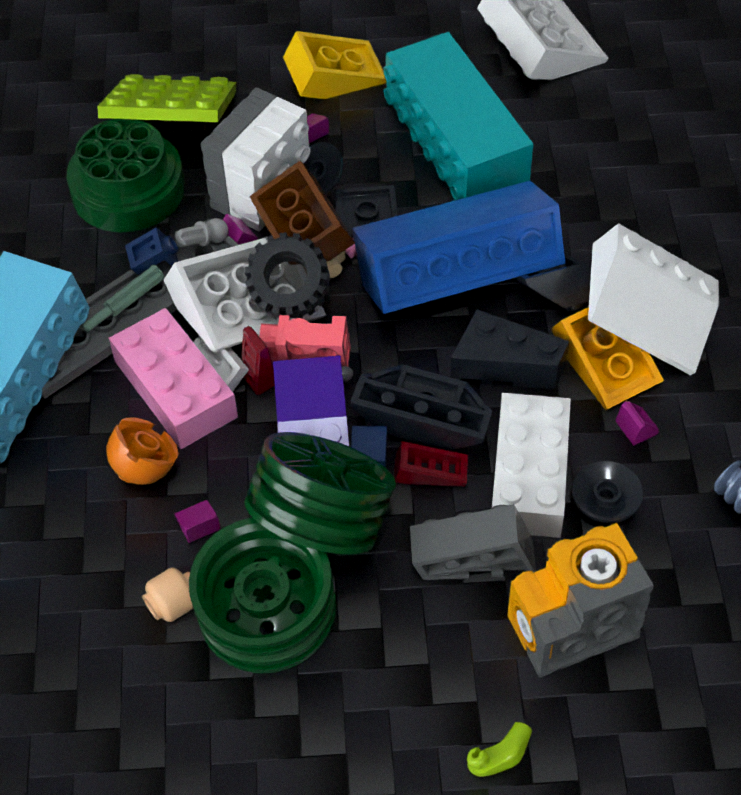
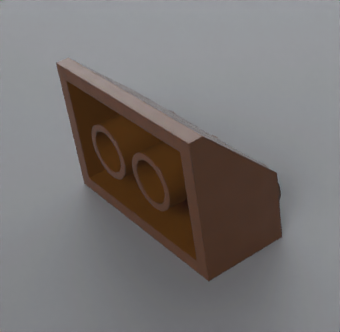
[249,160,355,265]

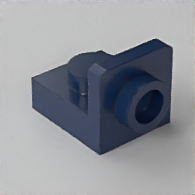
[125,228,179,275]

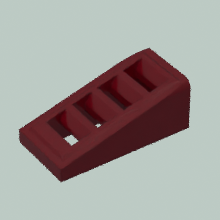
[241,326,275,395]
[394,441,468,487]

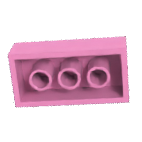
[109,308,238,449]

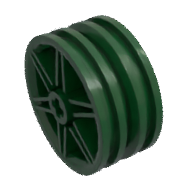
[244,432,396,555]
[189,518,336,673]

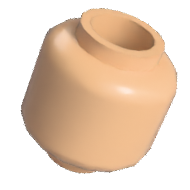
[142,568,193,622]

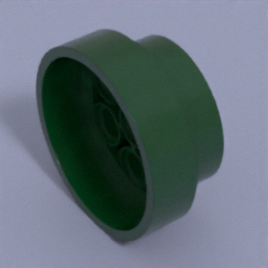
[67,119,185,232]

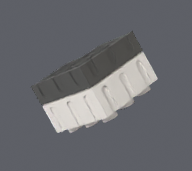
[201,87,310,232]

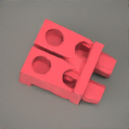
[259,315,351,367]

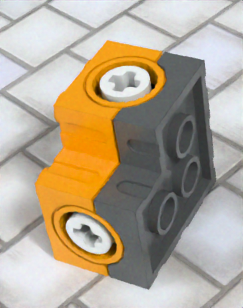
[507,523,654,678]

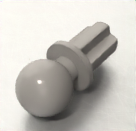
[175,218,228,247]

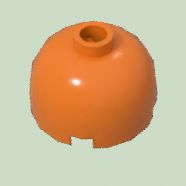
[106,418,179,485]

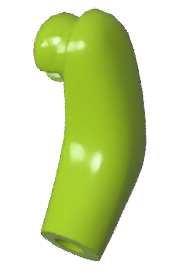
[467,722,532,777]

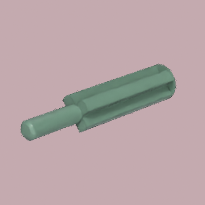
[83,265,164,332]

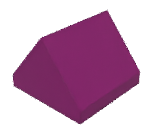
[223,213,258,245]
[615,401,659,446]

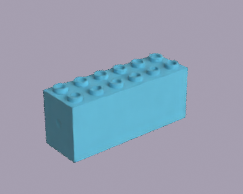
[0,251,90,463]

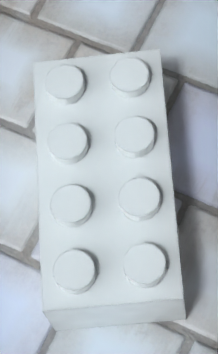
[492,393,571,538]

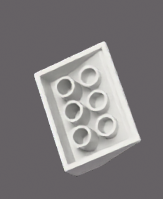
[477,0,608,80]
[588,223,719,375]
[164,237,326,352]

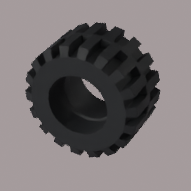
[244,232,330,319]

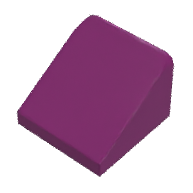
[307,113,329,143]
[175,500,221,543]

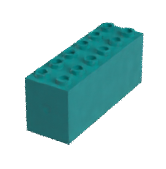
[383,32,533,200]

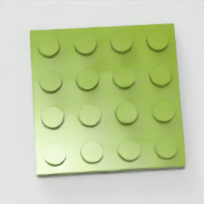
[97,74,236,122]

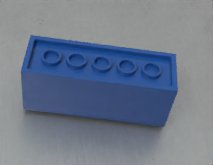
[352,181,565,314]

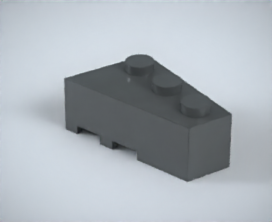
[410,504,536,580]

